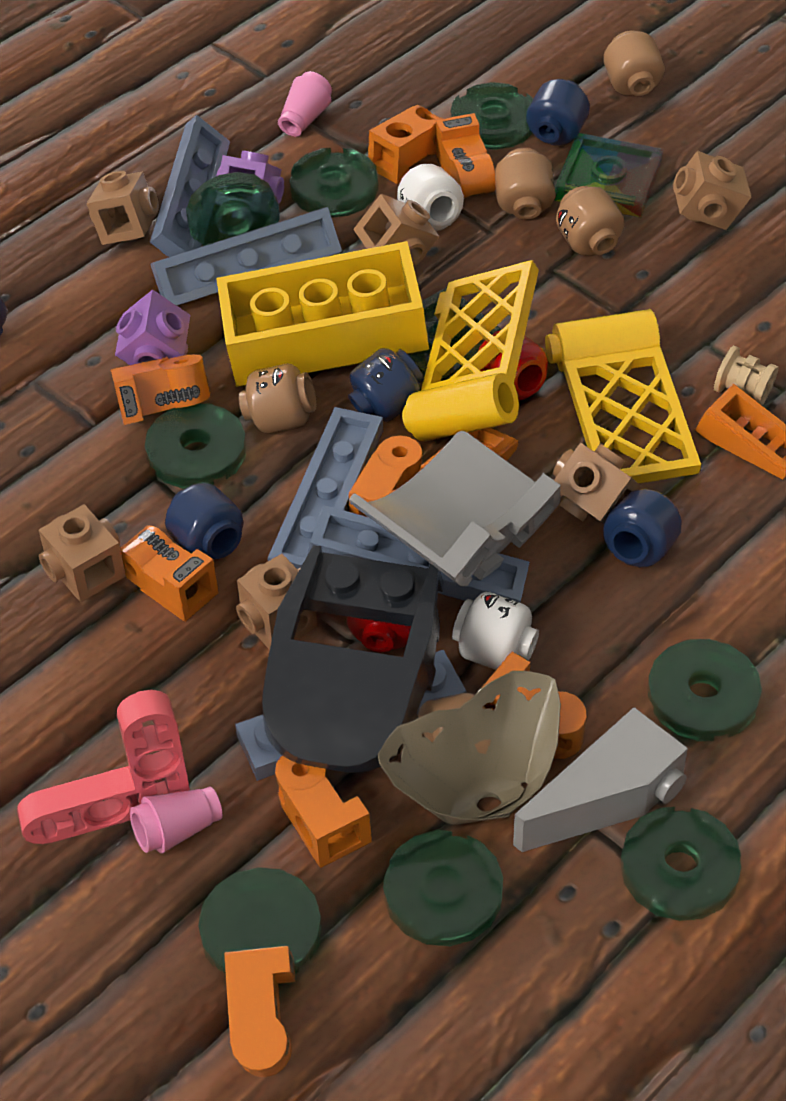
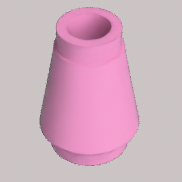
[278,72,332,137]
[130,787,222,853]

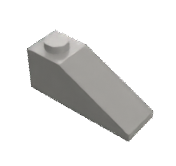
[513,708,688,852]

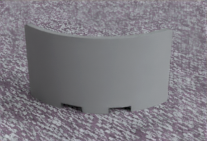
[349,431,561,586]

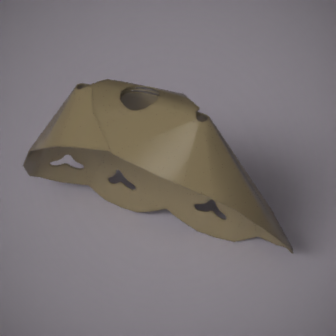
[378,671,561,825]

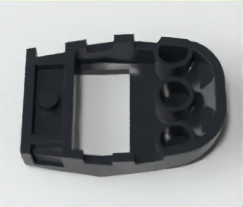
[262,545,443,773]

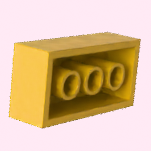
[216,241,429,387]

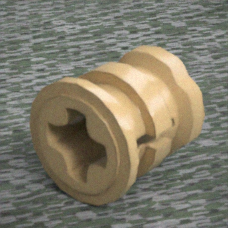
[714,345,779,405]

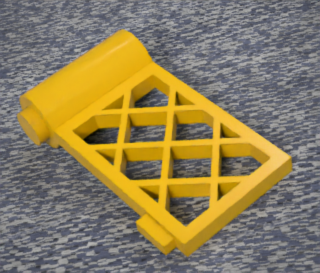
[402,260,539,442]
[545,309,701,483]

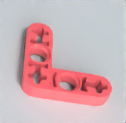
[17,690,190,844]

